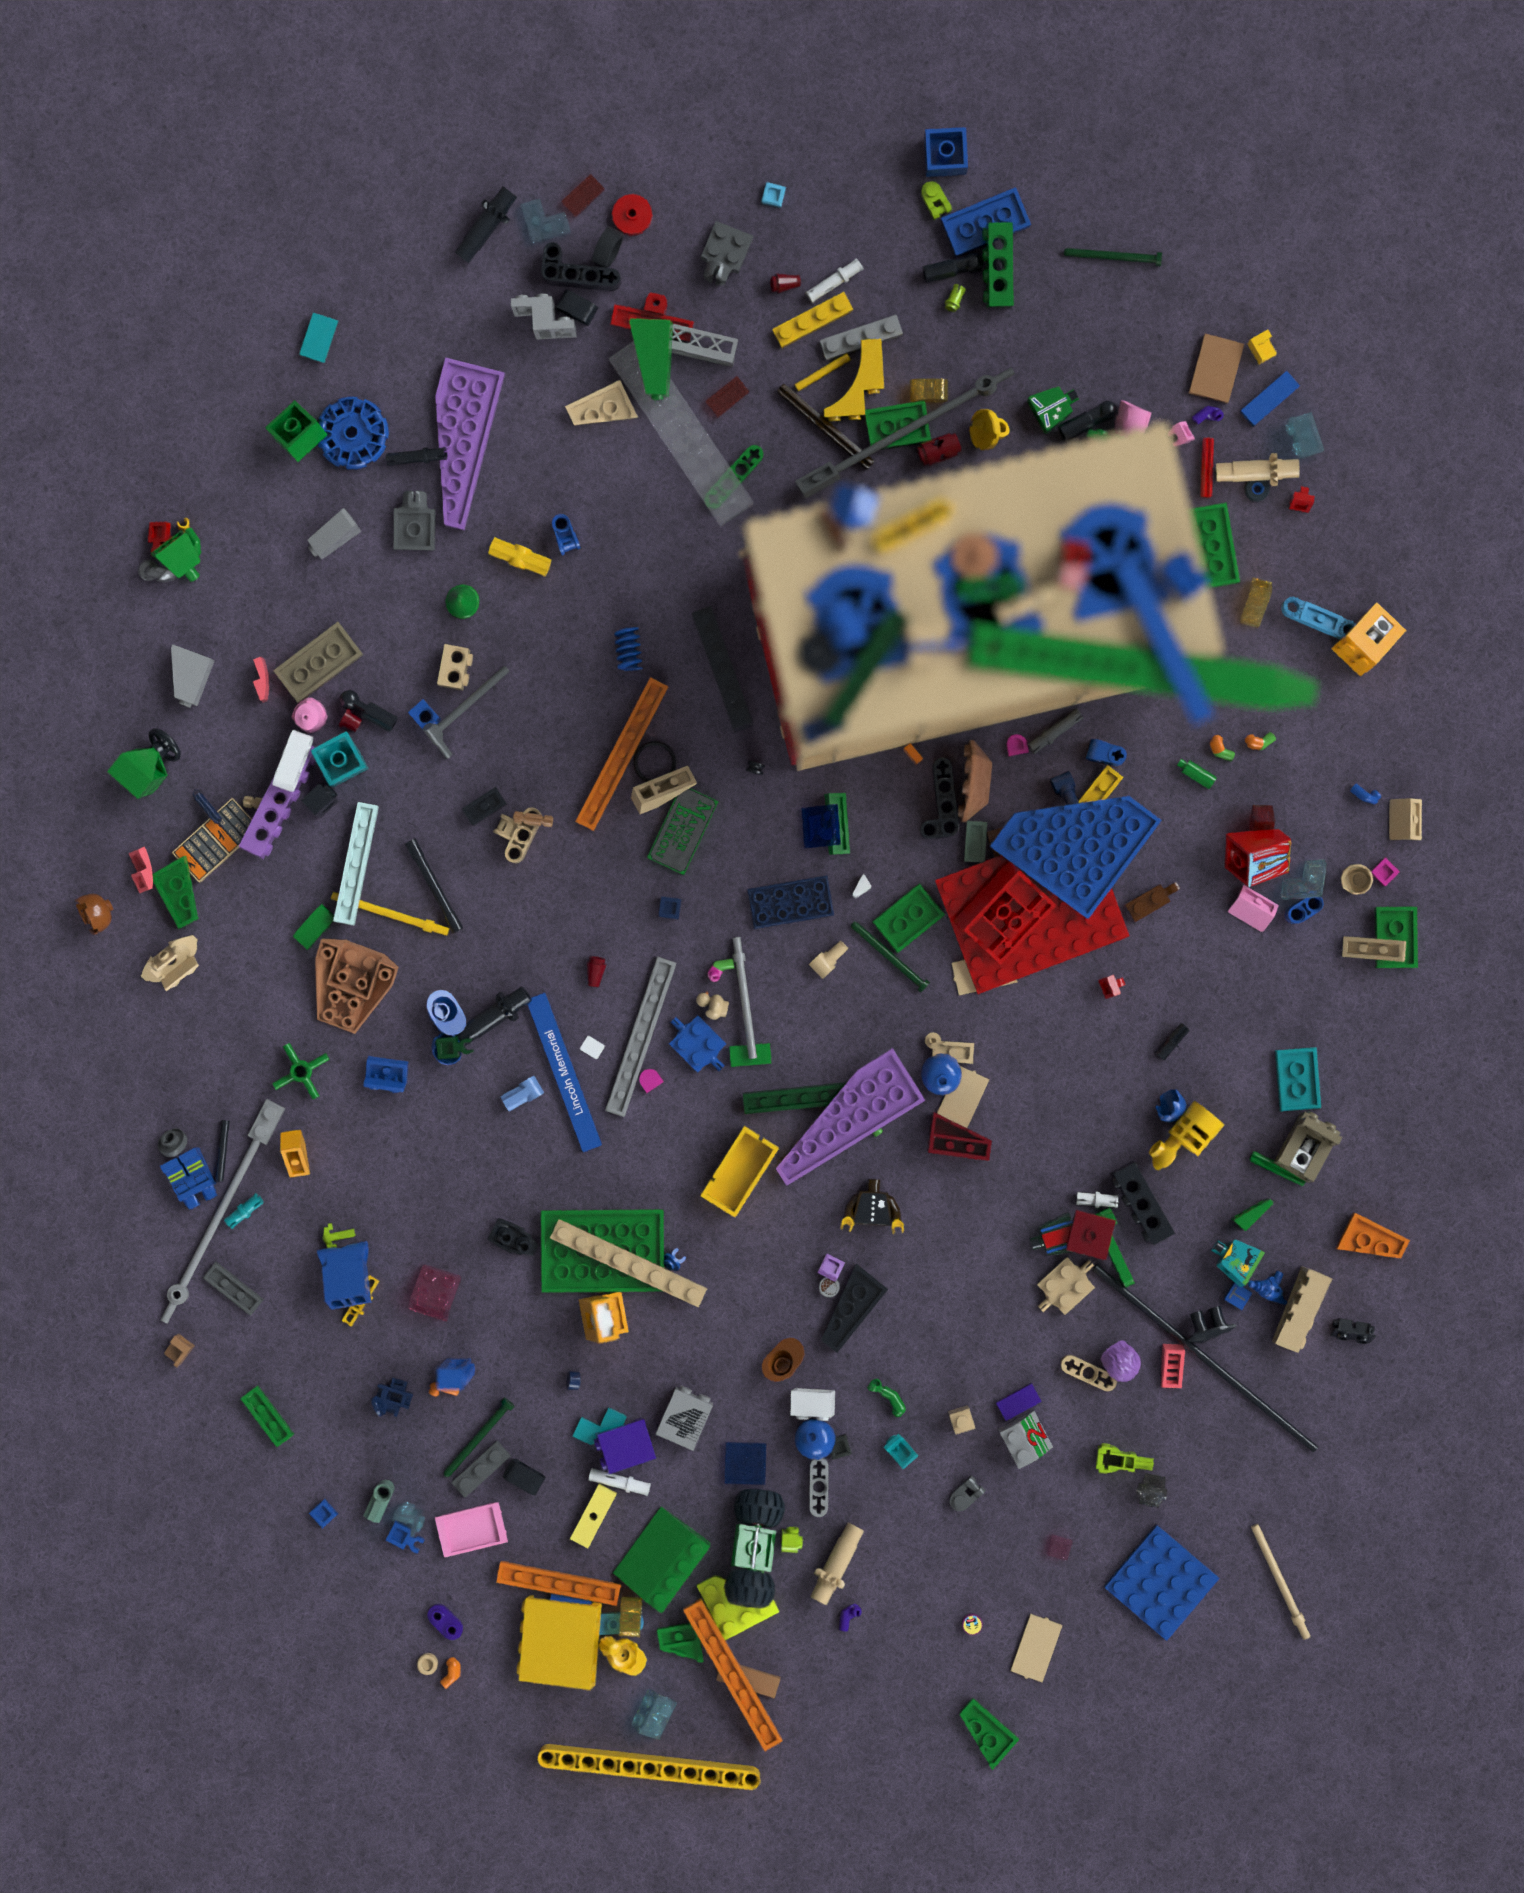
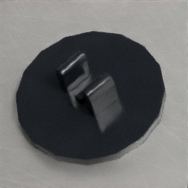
[799,631,842,675]

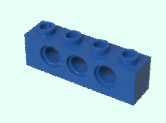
[437,1358,475,1390]

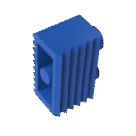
[1158,550,1208,603]

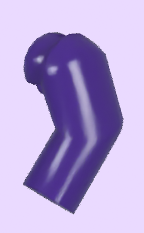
[1192,406,1224,425]
[838,1604,862,1631]

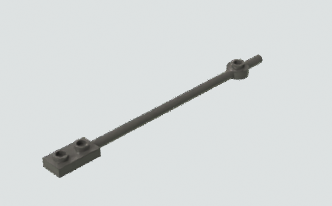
[795,367,1015,499]

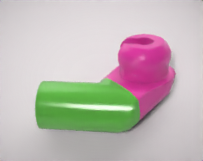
[708,958,734,982]

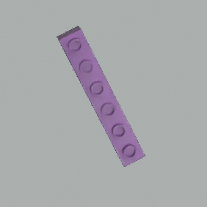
[239,746,316,860]

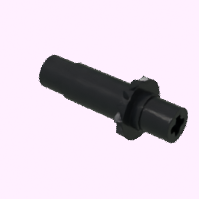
[455,186,517,263]
[456,986,532,1046]

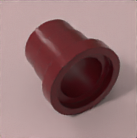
[338,709,363,733]

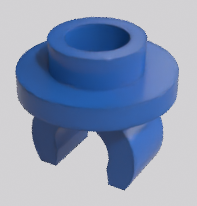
[664,1248,686,1271]

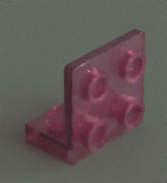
[409,1264,461,1322]

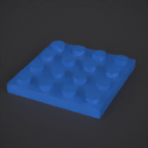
[1104,1524,1220,1641]

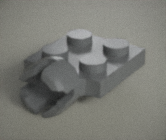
[701,221,753,286]
[394,490,436,551]

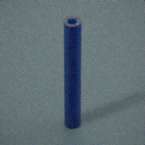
[908,640,970,651]

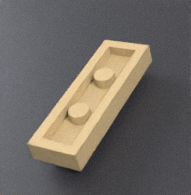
[1342,936,1406,962]

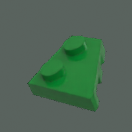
[657,1623,704,1663]

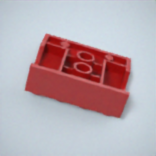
[954,861,1056,965]

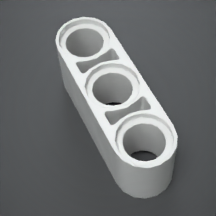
[273,730,313,792]

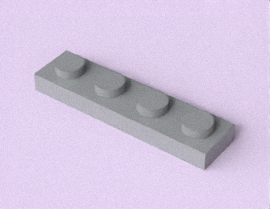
[820,315,903,361]

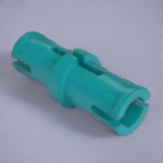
[224,1193,264,1229]

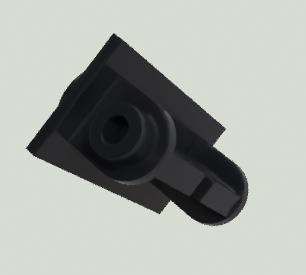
[1330,1318,1376,1344]

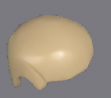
[1340,864,1373,895]

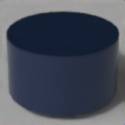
[566,1371,581,1390]

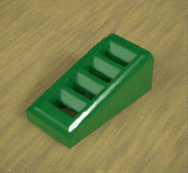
[1231,1198,1274,1231]

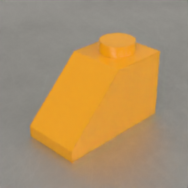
[280,1130,310,1178]

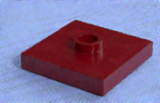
[1065,1210,1116,1260]

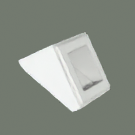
[852,874,871,898]

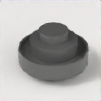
[157,1128,188,1157]

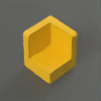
[1247,329,1276,364]

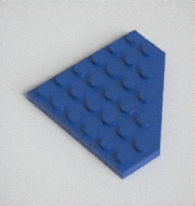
[990,796,1162,919]

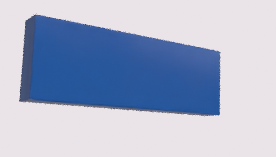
[1240,371,1300,427]

